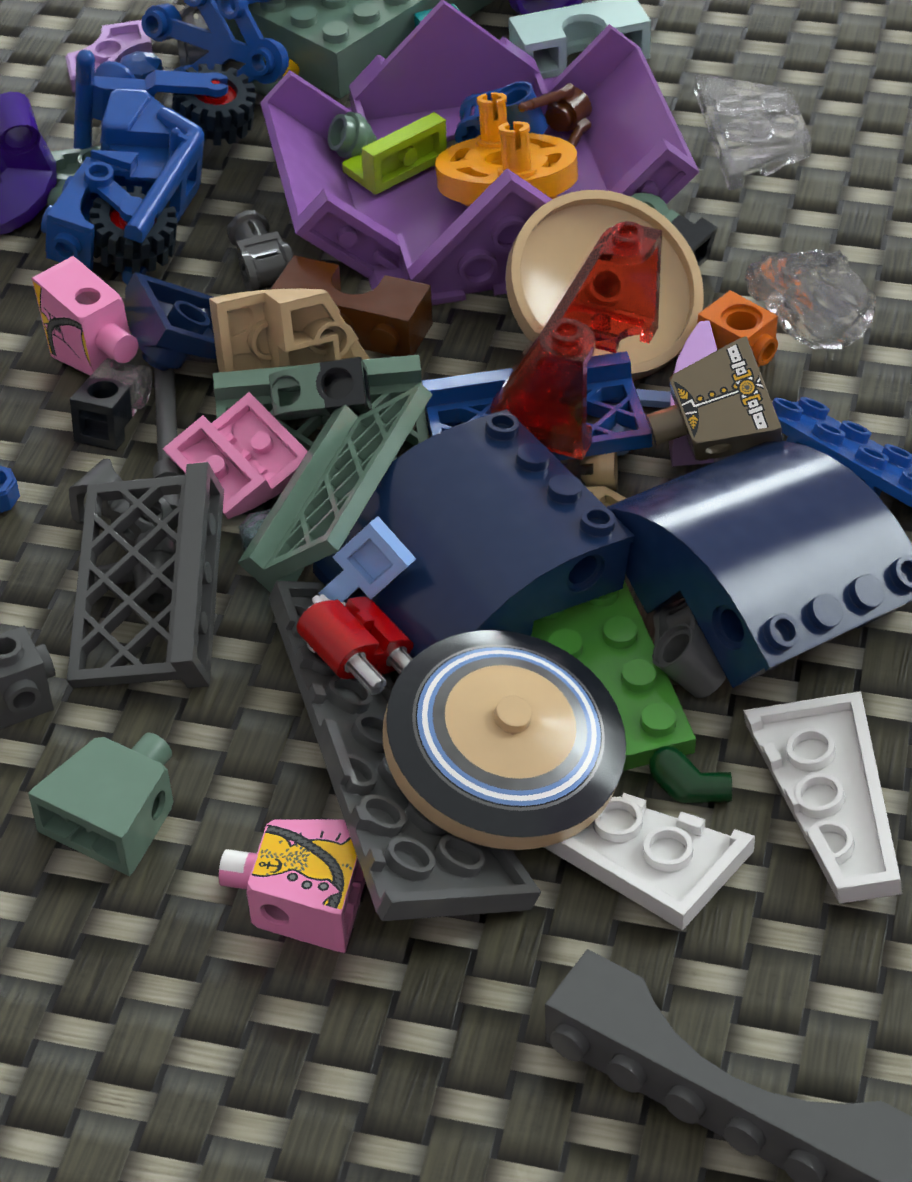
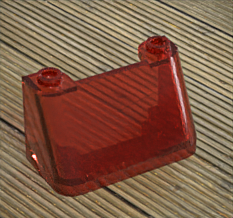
[490,221,662,460]

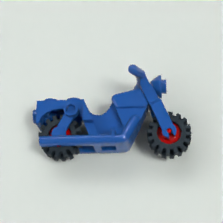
[41,49,256,285]

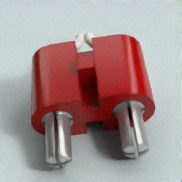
[296,594,414,695]

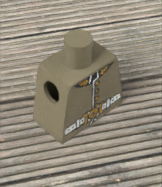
[646,336,782,461]

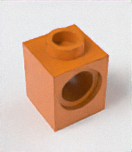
[697,290,778,367]

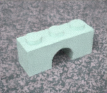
[509,0,651,79]

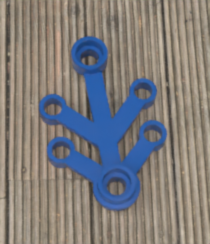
[141,0,289,84]

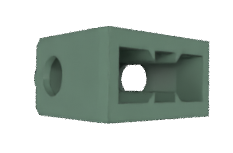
[28,733,173,877]

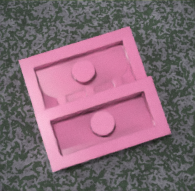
[163,392,308,519]

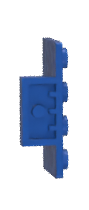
[772,397,912,508]

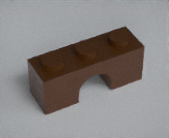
[271,255,433,357]

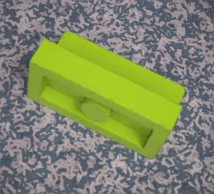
[342,112,447,195]

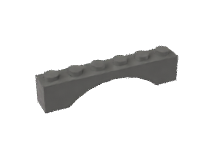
[545,949,912,1182]

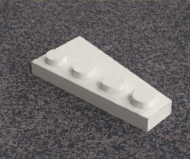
[743,691,902,904]
[544,793,755,931]

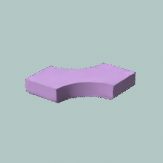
[65,20,152,93]

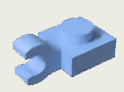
[318,516,416,602]

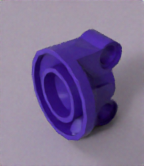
[0,92,57,235]

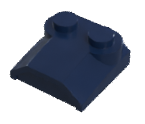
[124,272,217,371]

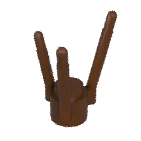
[518,83,592,148]

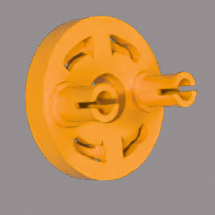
[435,92,578,207]

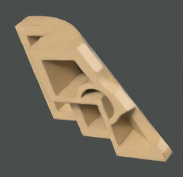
[209,289,370,372]

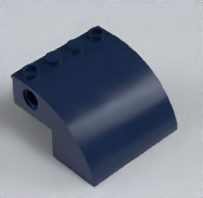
[313,409,635,659]
[607,441,912,688]

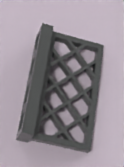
[67,462,224,688]

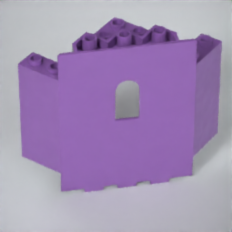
[260,0,699,305]

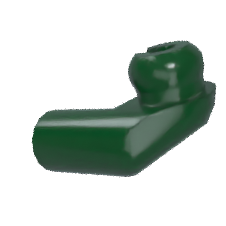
[649,745,732,803]

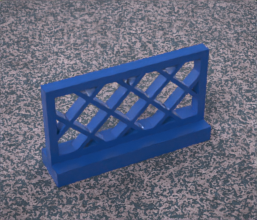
[422,351,652,461]

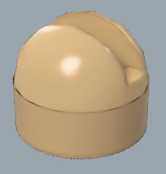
[580,452,618,491]

